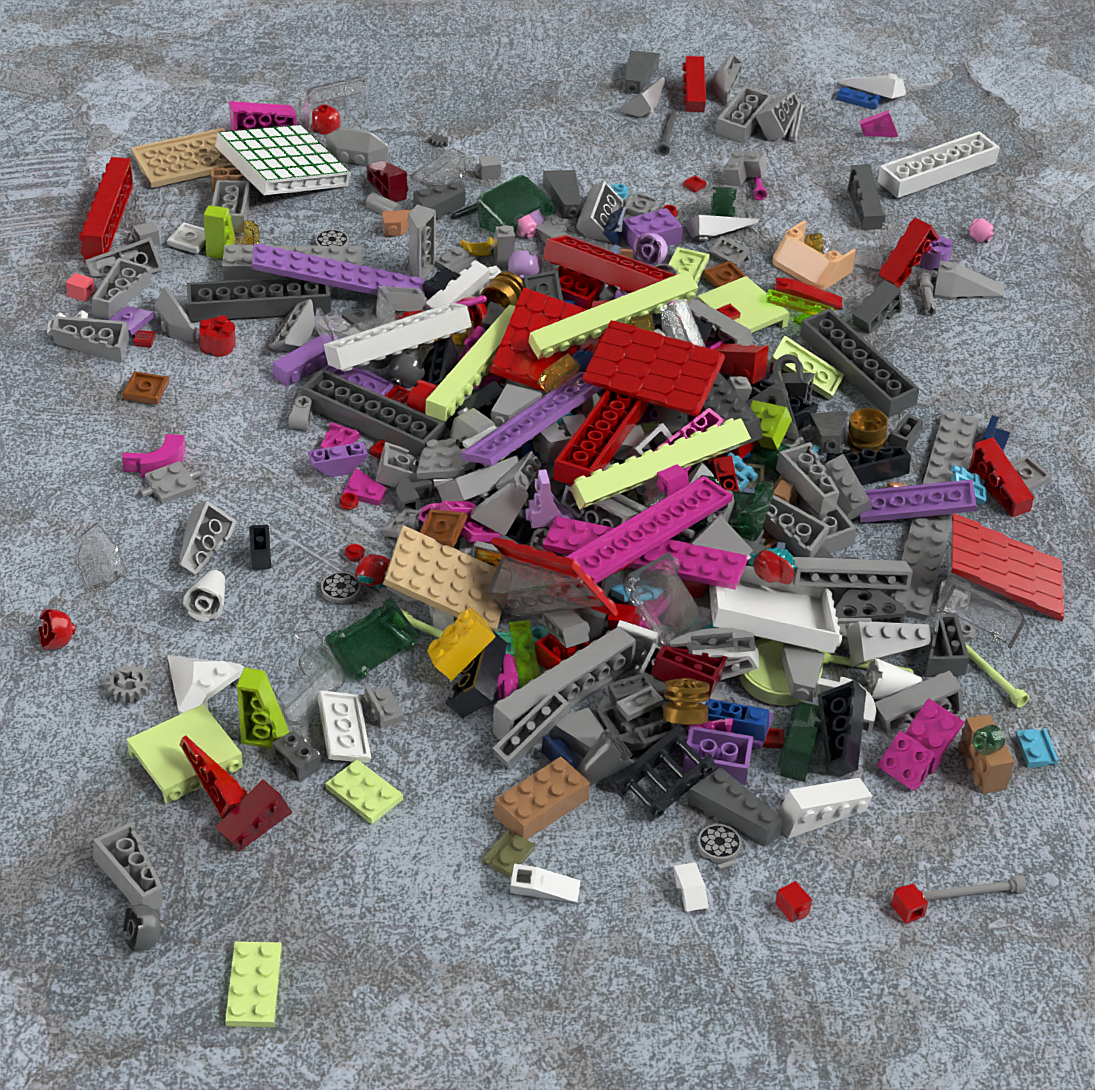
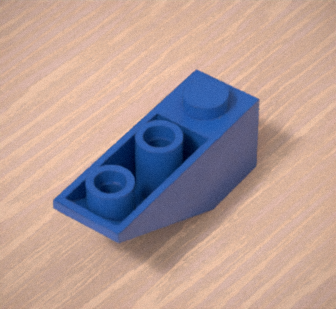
[705,699,769,742]

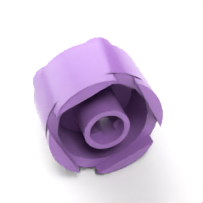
[918,233,953,271]

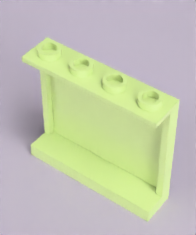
[697,276,789,333]
[127,704,243,804]

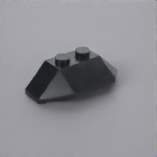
[418,335,459,385]

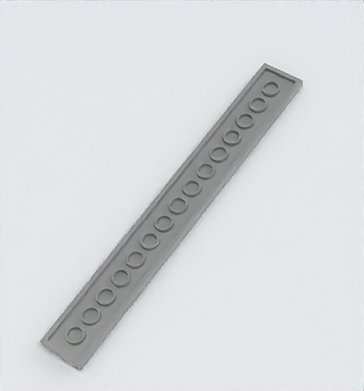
[888,410,979,621]

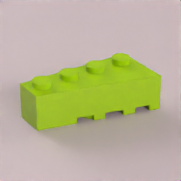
[237,667,289,749]

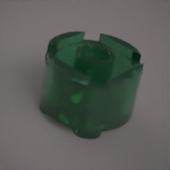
[711,187,736,217]

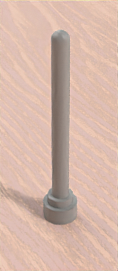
[922,875,1026,901]

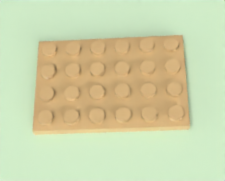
[131,128,235,188]
[383,525,512,632]

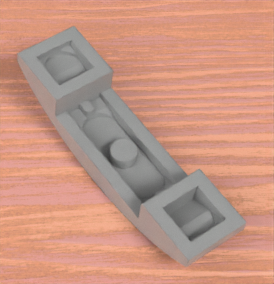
[670,628,756,654]

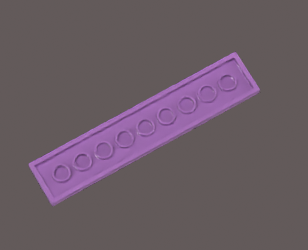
[251,243,424,295]
[462,371,603,466]

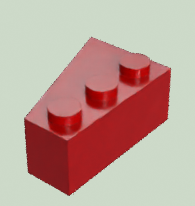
[715,344,769,385]

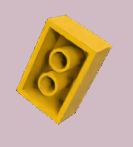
[427,607,495,681]

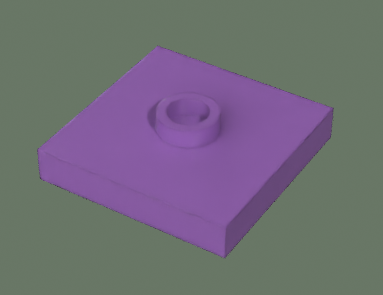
[109,306,154,335]

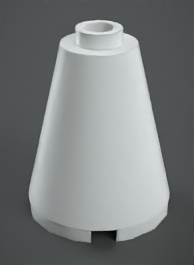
[183,570,225,622]
[864,659,922,700]

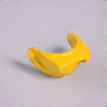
[460,237,493,257]

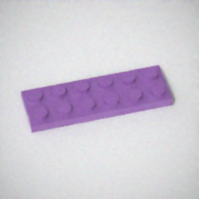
[860,479,977,523]

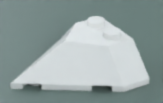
[167,655,244,714]

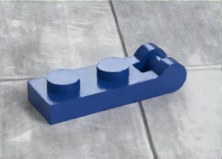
[836,87,882,110]

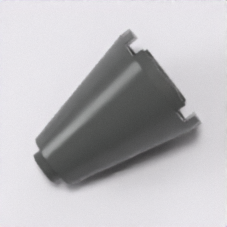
[576,729,634,786]

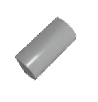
[366,193,402,215]

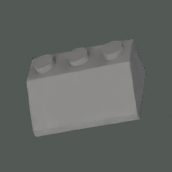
[824,454,872,520]

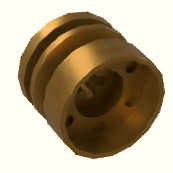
[481,271,525,309]
[848,408,888,452]
[663,678,709,725]

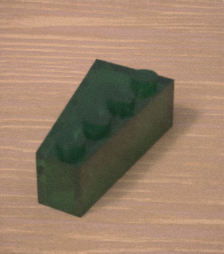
[778,701,821,782]

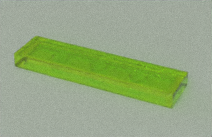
[766,289,834,315]
[509,620,540,688]

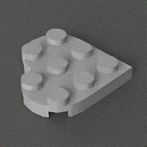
[416,438,476,479]

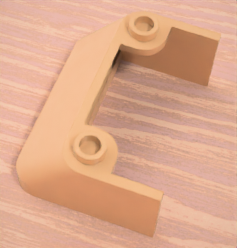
[772,220,856,290]

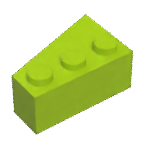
[203,205,236,259]

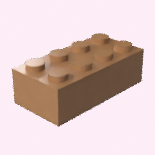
[494,757,590,840]

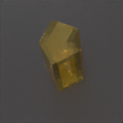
[244,220,260,246]

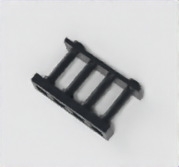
[614,724,716,822]

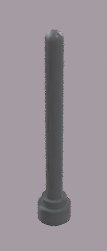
[657,110,677,155]

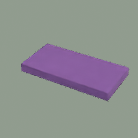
[323,365,395,396]

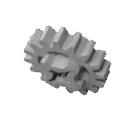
[105,663,152,703]

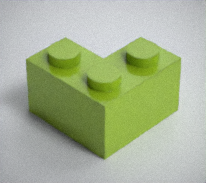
[750,400,792,450]

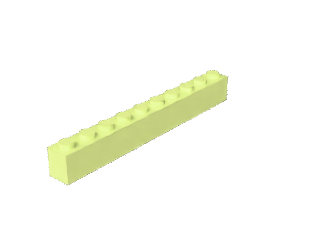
[528,271,698,359]
[426,305,515,421]
[570,418,751,509]

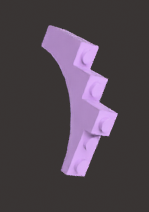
[525,470,585,530]

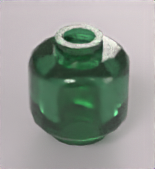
[972,724,1005,755]

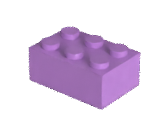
[621,208,683,249]
[683,726,753,785]

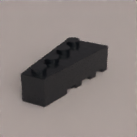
[748,379,819,430]

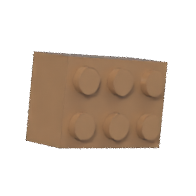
[958,714,1014,794]

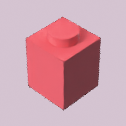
[65,273,95,302]

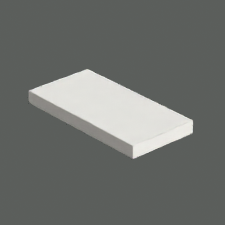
[317,690,371,763]

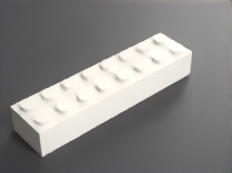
[877,131,1000,198]
[323,302,472,371]

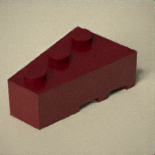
[366,160,409,202]
[651,645,728,699]
[215,779,292,852]

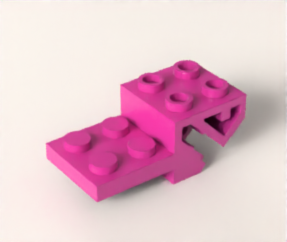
[418,501,501,543]
[876,698,965,791]

